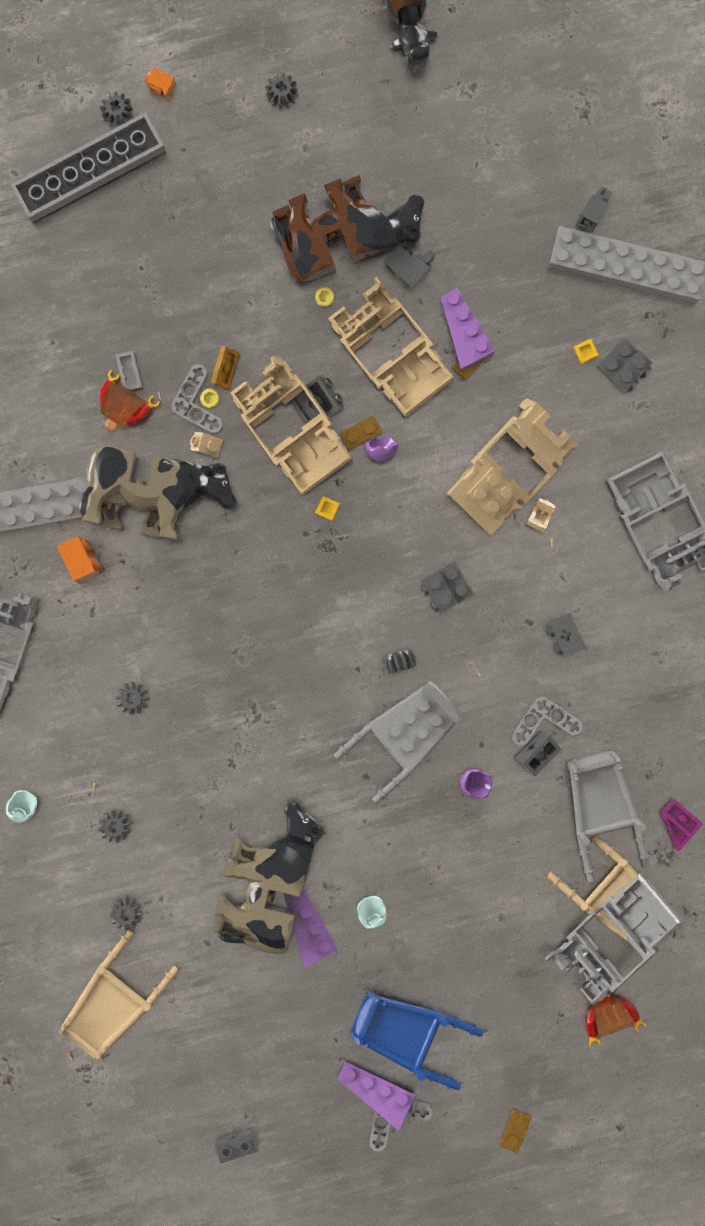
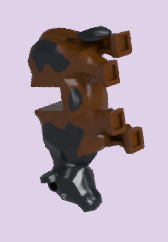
[384,0,438,62]
[270,175,425,282]

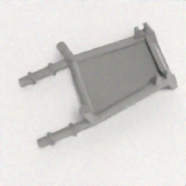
[333,681,463,805]
[567,751,650,882]

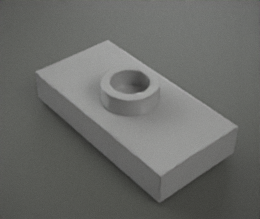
[115,350,143,393]

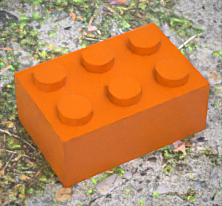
[57,536,102,584]

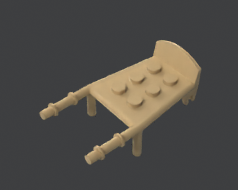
[547,835,638,943]
[59,930,180,1061]

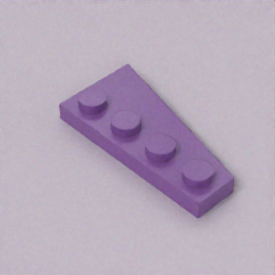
[441,288,495,372]
[284,890,338,969]
[338,1061,415,1131]

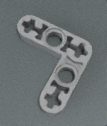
[171,364,223,434]
[512,697,583,746]
[370,1100,432,1152]

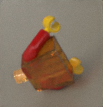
[99,370,160,431]
[586,995,646,1048]

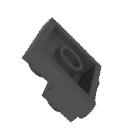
[597,338,653,392]
[291,375,344,424]
[420,561,474,613]

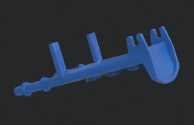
[350,991,484,1091]

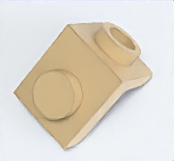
[190,432,223,458]
[527,498,556,533]

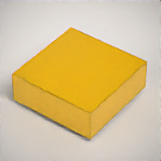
[573,339,599,364]
[315,496,340,521]

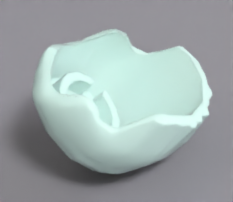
[6,790,37,823]
[357,896,387,930]

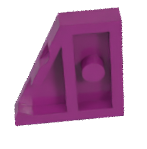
[661,798,703,852]

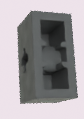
[546,613,586,657]
[515,731,562,776]
[215,1128,258,1164]

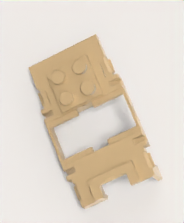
[328,276,455,417]
[230,356,353,495]
[447,398,578,535]

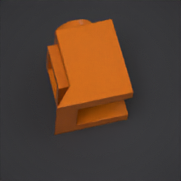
[144,68,176,101]

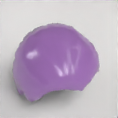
[365,436,398,462]
[460,769,492,799]

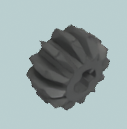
[265,72,298,106]
[100,91,133,125]
[383,648,416,674]
[115,682,149,715]
[98,810,131,843]
[109,897,143,931]

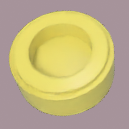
[315,287,334,307]
[200,389,220,409]

